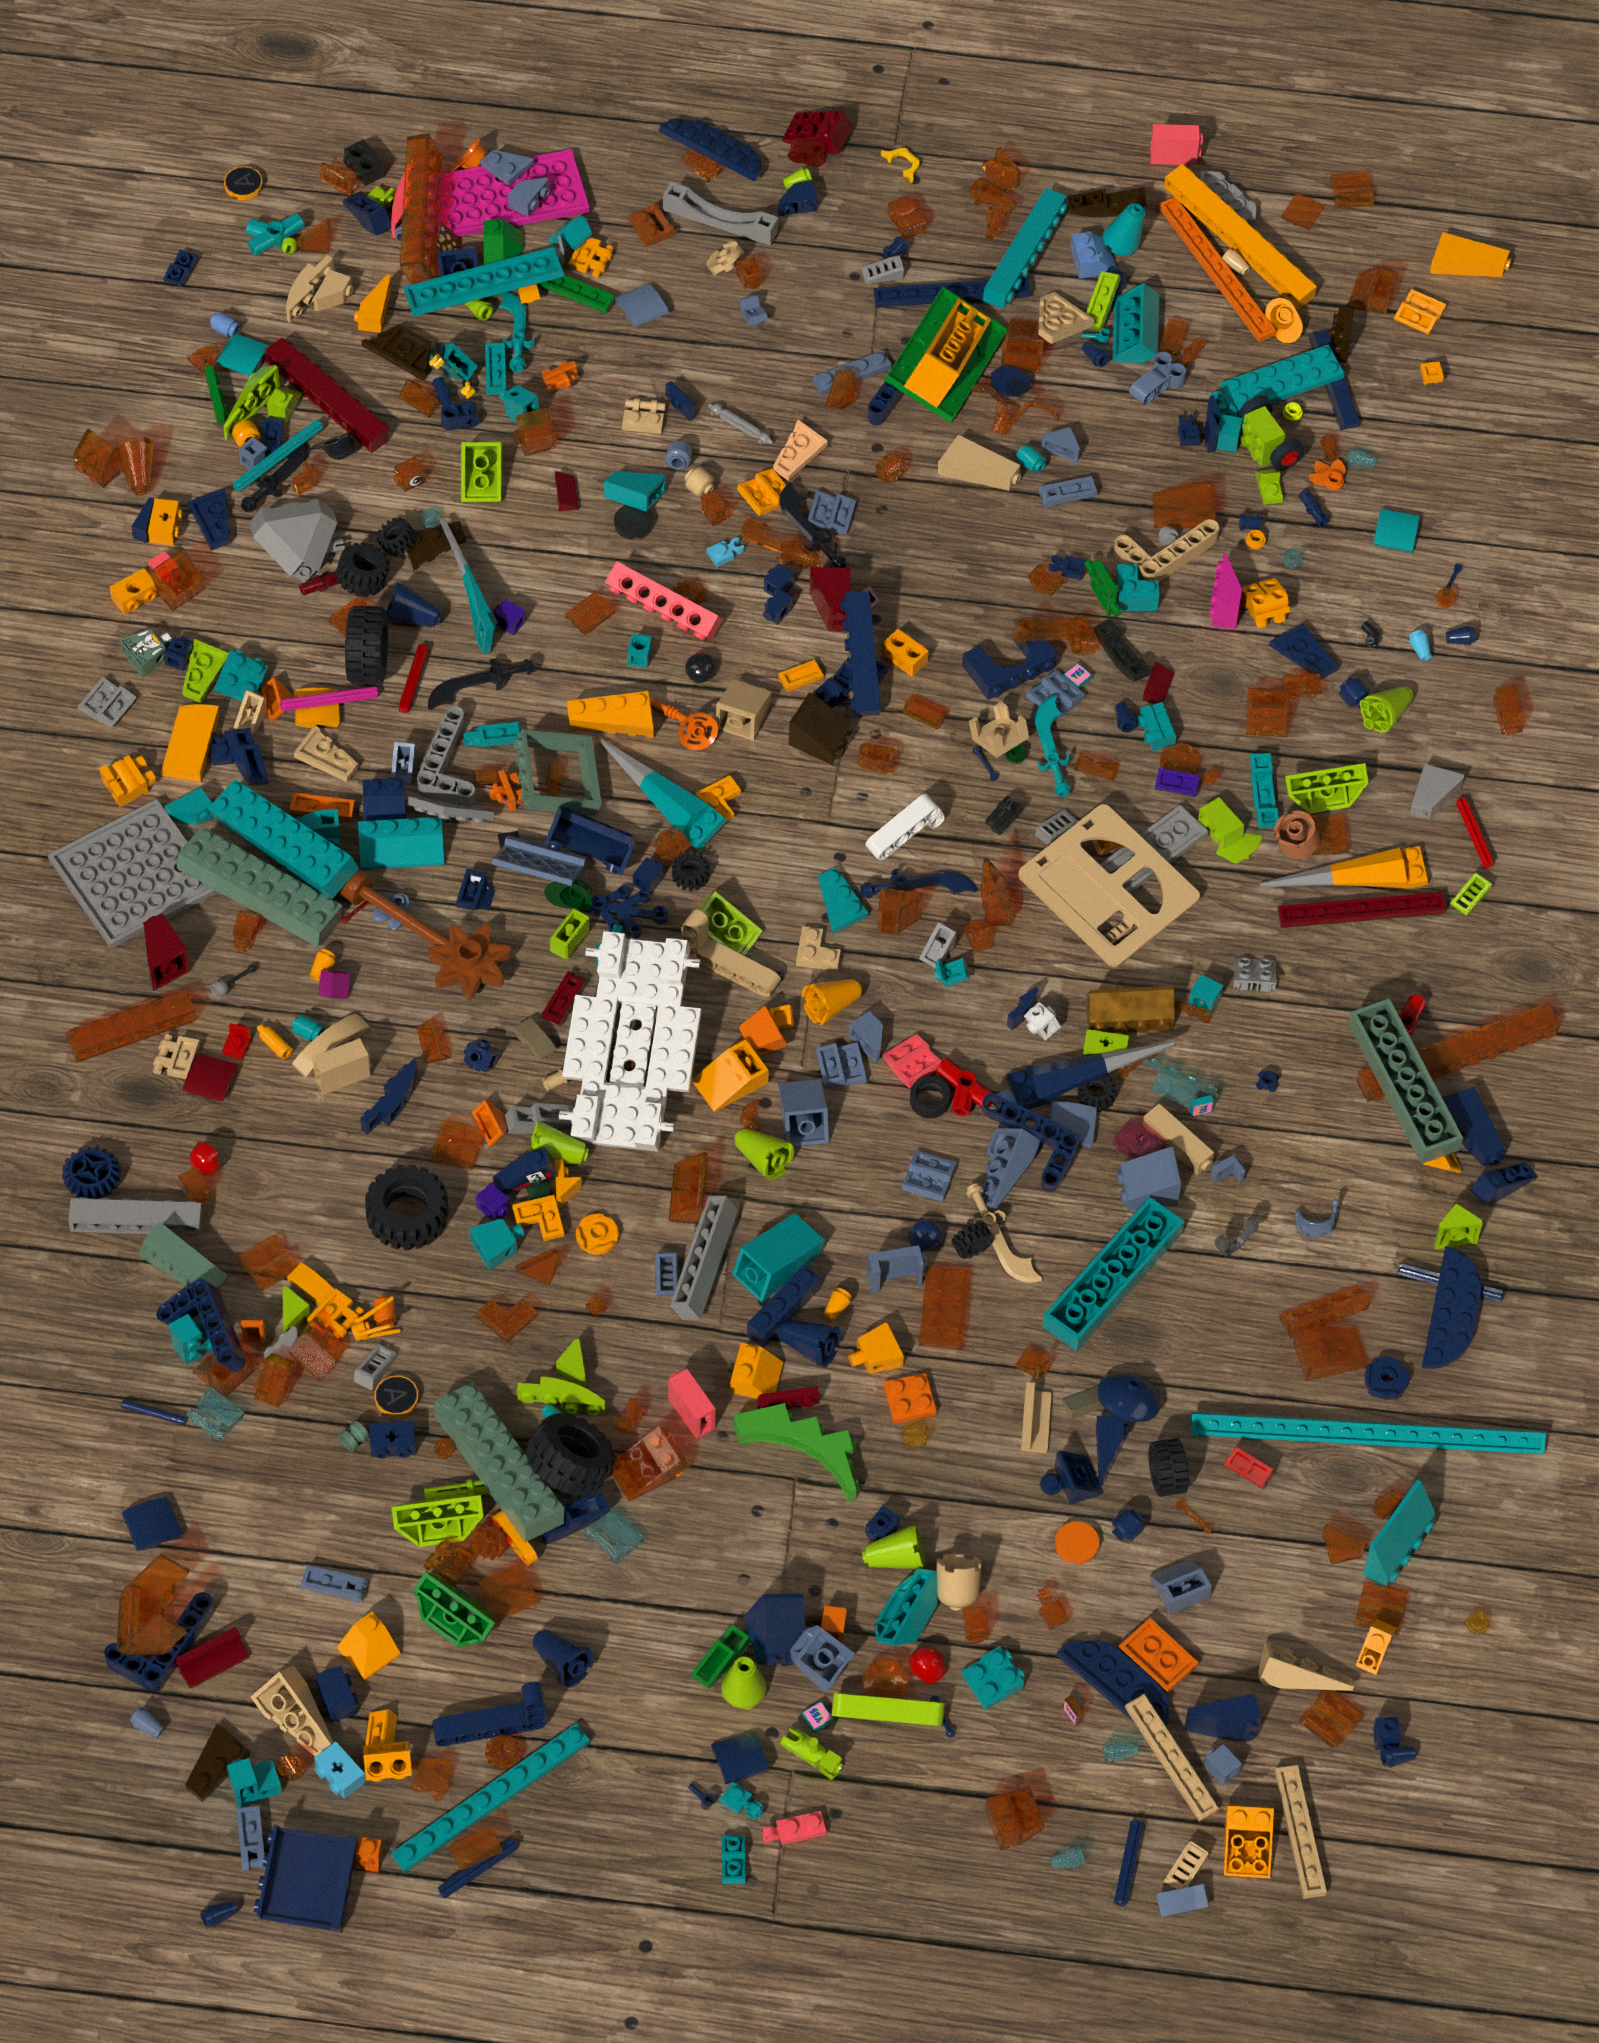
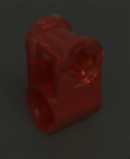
[788,137,826,167]

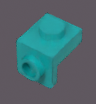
[934,958,969,987]

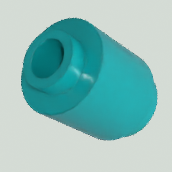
[1016,445,1046,473]
[291,1014,325,1042]

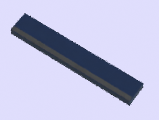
[1309,331,1360,430]

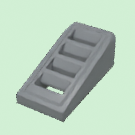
[861,255,904,285]
[1035,809,1079,846]
[354,1344,397,1390]

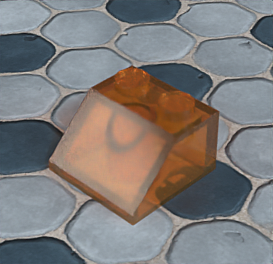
[73,428,120,488]
[150,550,207,611]

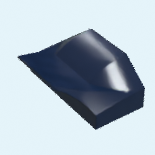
[456,869,495,910]

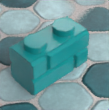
[1137,702,1176,751]

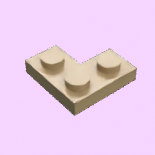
[796,926,841,972]

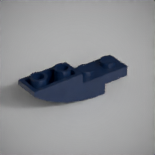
[360,1060,417,1135]

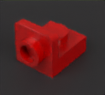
[222,1023,251,1060]

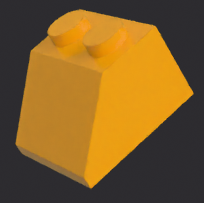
[730,1343,783,1399]

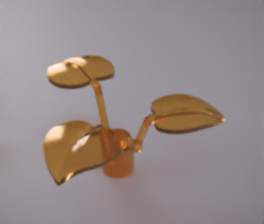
[971,385,1059,435]

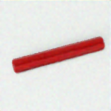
[398,644,429,713]
[1456,797,1495,868]

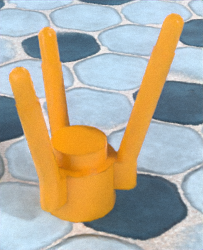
[351,1296,401,1341]

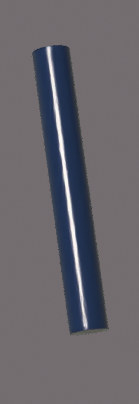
[121,1399,187,1425]

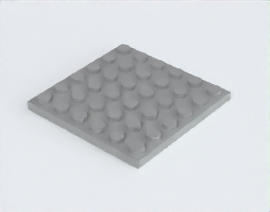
[48,799,219,949]

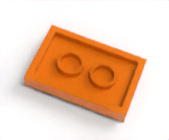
[1118,1618,1199,1695]

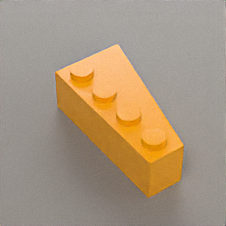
[567,691,654,738]

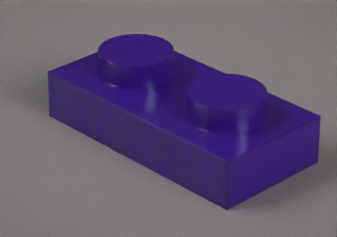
[1155,768,1199,797]

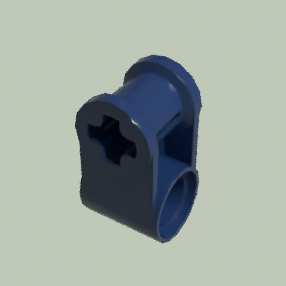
[441,401,480,431]
[812,677,848,708]

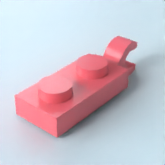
[762,1811,827,1845]

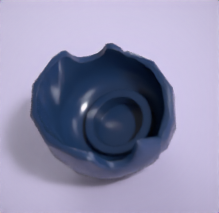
[908,1219,944,1252]

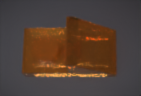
[962,920,996,953]

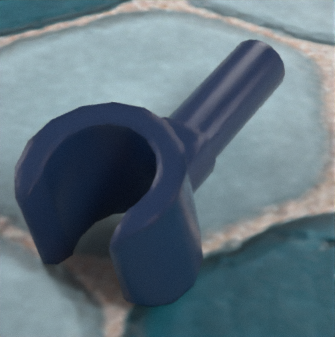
[688,1784,716,1810]

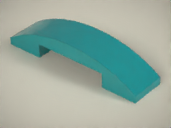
[1250,753,1279,829]

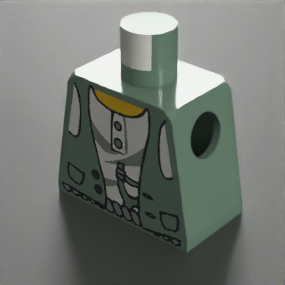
[120,629,172,678]

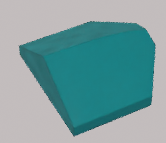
[548,216,592,250]

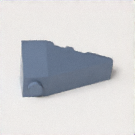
[981,1128,1041,1208]

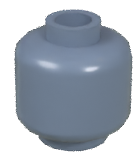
[665,440,693,470]

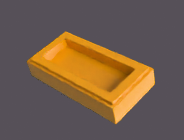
[778,659,824,692]

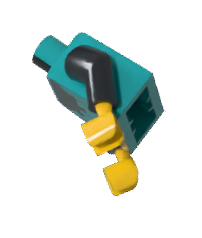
[429,343,478,399]

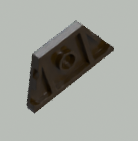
[362,324,432,381]

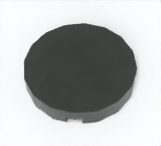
[614,505,654,540]

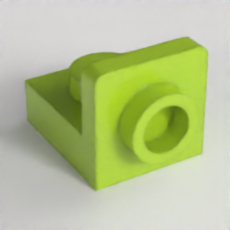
[367,186,395,211]

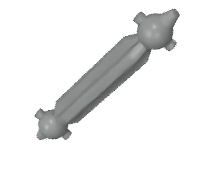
[708,404,773,444]

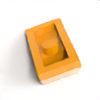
[555,1159,582,1207]

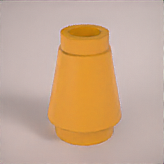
[309,949,336,981]
[823,1288,852,1321]

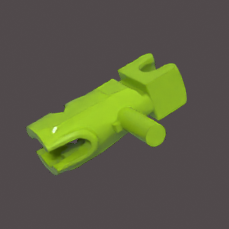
[780,1727,843,1780]

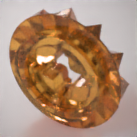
[673,579,705,605]
[485,1735,522,1771]

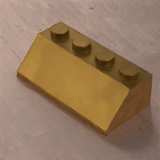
[1086,986,1174,1034]

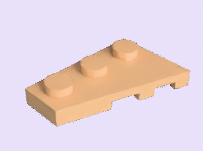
[773,420,828,481]

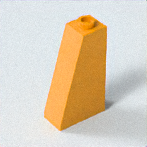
[1430,232,1511,277]

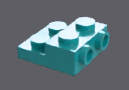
[214,650,268,702]
[961,1646,1025,1710]

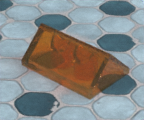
[669,1152,708,1224]

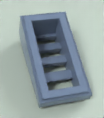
[654,1253,678,1296]

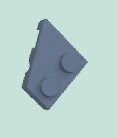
[480,150,534,186]

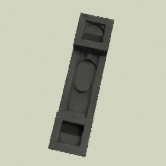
[1094,620,1152,682]

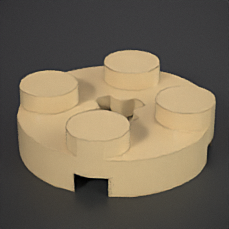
[706,241,744,275]

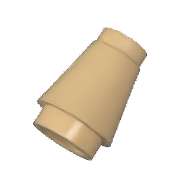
[1222,248,1251,276]

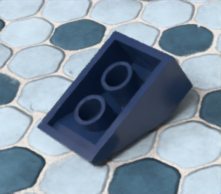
[1185,1693,1262,1742]

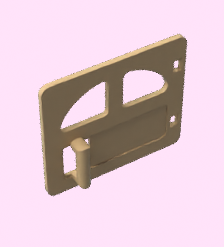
[1018,804,1200,967]

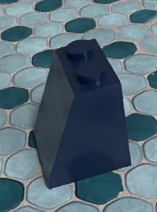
[743,1593,805,1666]

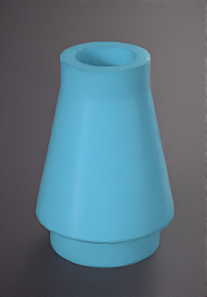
[1409,630,1432,662]

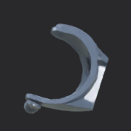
[1295,1199,1339,1238]

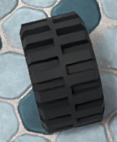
[336,542,390,597]
[1148,1438,1189,1497]

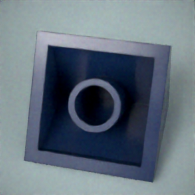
[1055,1451,1102,1505]

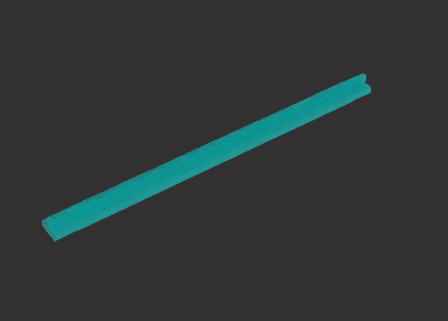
[1190,1412,1546,1454]

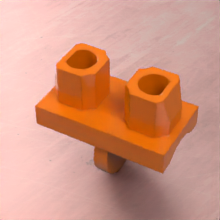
[542,361,580,393]
[489,770,524,812]

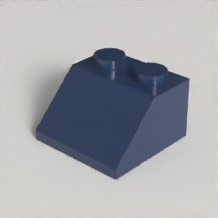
[363,778,406,821]

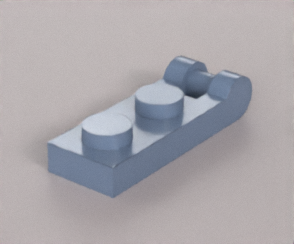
[1038,476,1097,508]
[301,1565,368,1603]
[236,1806,266,1872]

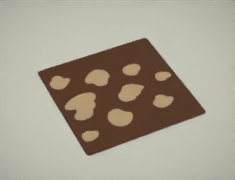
[435,222,462,252]

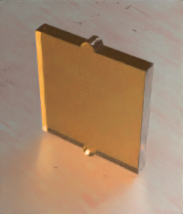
[1281,193,1325,230]

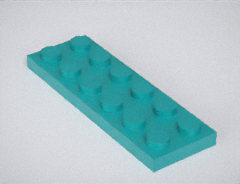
[1220,345,1344,413]

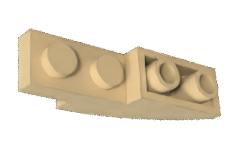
[286,255,334,323]

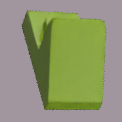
[1255,469,1283,505]

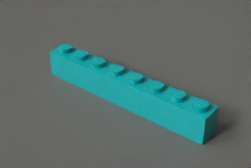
[983,188,1068,309]

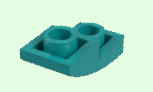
[722,1835,745,1884]

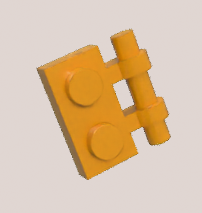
[568,237,614,278]
[307,1289,364,1343]

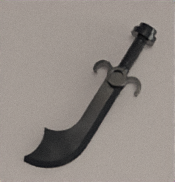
[241,433,308,513]
[779,482,847,568]
[428,659,535,710]

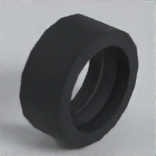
[910,1076,950,1118]

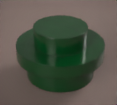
[1006,744,1026,764]

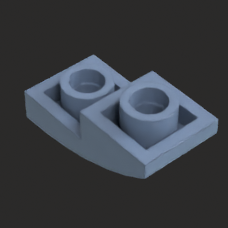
[1156,1883,1209,1917]

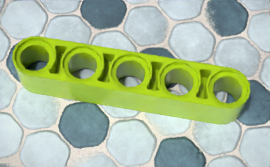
[831,1693,945,1726]

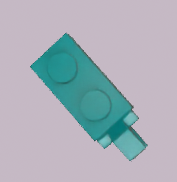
[463,722,520,747]

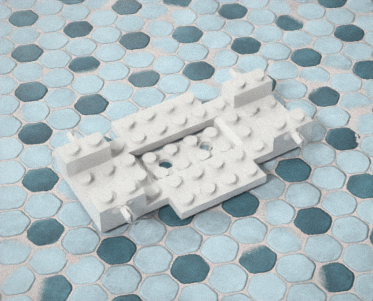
[559,931,702,1152]

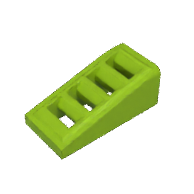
[1450,872,1492,916]

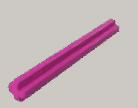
[280,686,378,711]

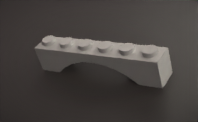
[663,182,778,246]

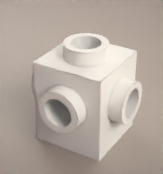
[1024,1002,1061,1040]

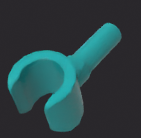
[1082,328,1110,344]

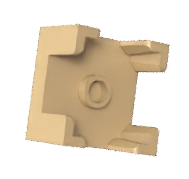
[969,701,1029,758]

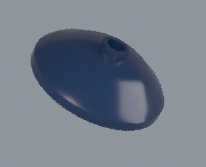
[1097,1372,1162,1422]

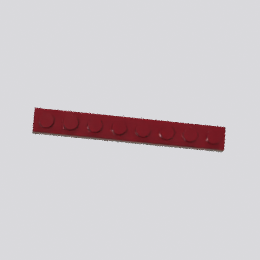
[1277,892,1446,928]

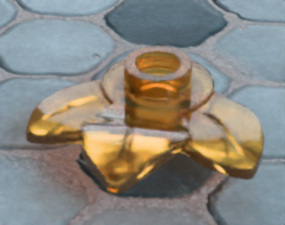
[412,1758,452,1801]

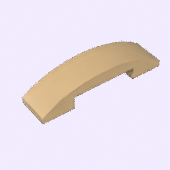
[292,1013,370,1079]

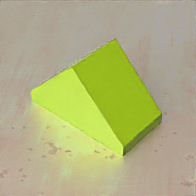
[283,1286,310,1331]
[556,1339,586,1388]

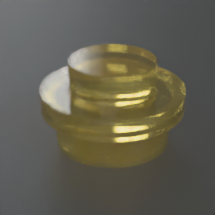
[1466,1612,1489,1634]

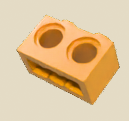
[881,629,929,677]
[363,1741,412,1782]

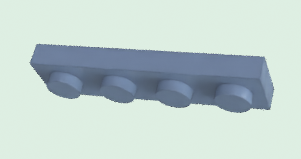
[812,350,892,396]

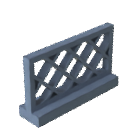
[492,835,587,886]

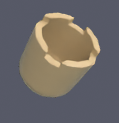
[936,1553,982,1610]

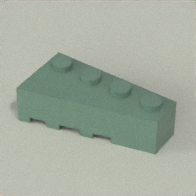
[139,1222,228,1290]

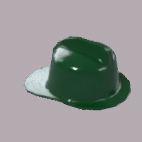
[544,879,593,912]

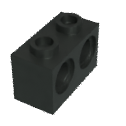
[343,139,385,186]

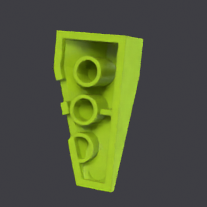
[223,365,280,440]

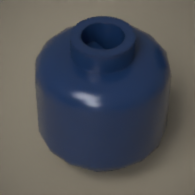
[1339,677,1369,708]
[1112,1509,1145,1542]

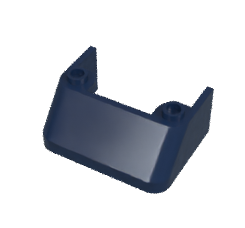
[544,806,636,876]

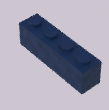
[747,1265,821,1348]

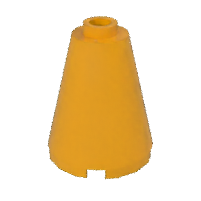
[802,979,862,1025]

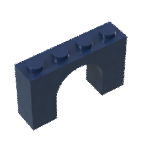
[962,620,1058,700]

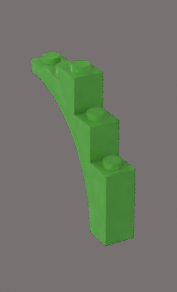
[733,1403,859,1502]

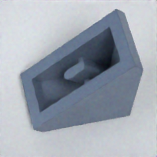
[1041,427,1080,463]
[391,741,416,784]

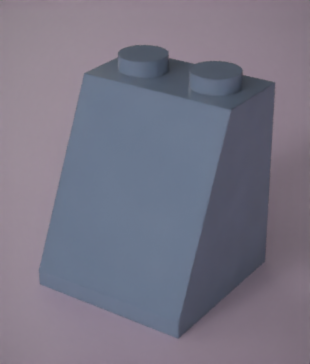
[778,1079,829,1147]
[1116,1147,1181,1211]

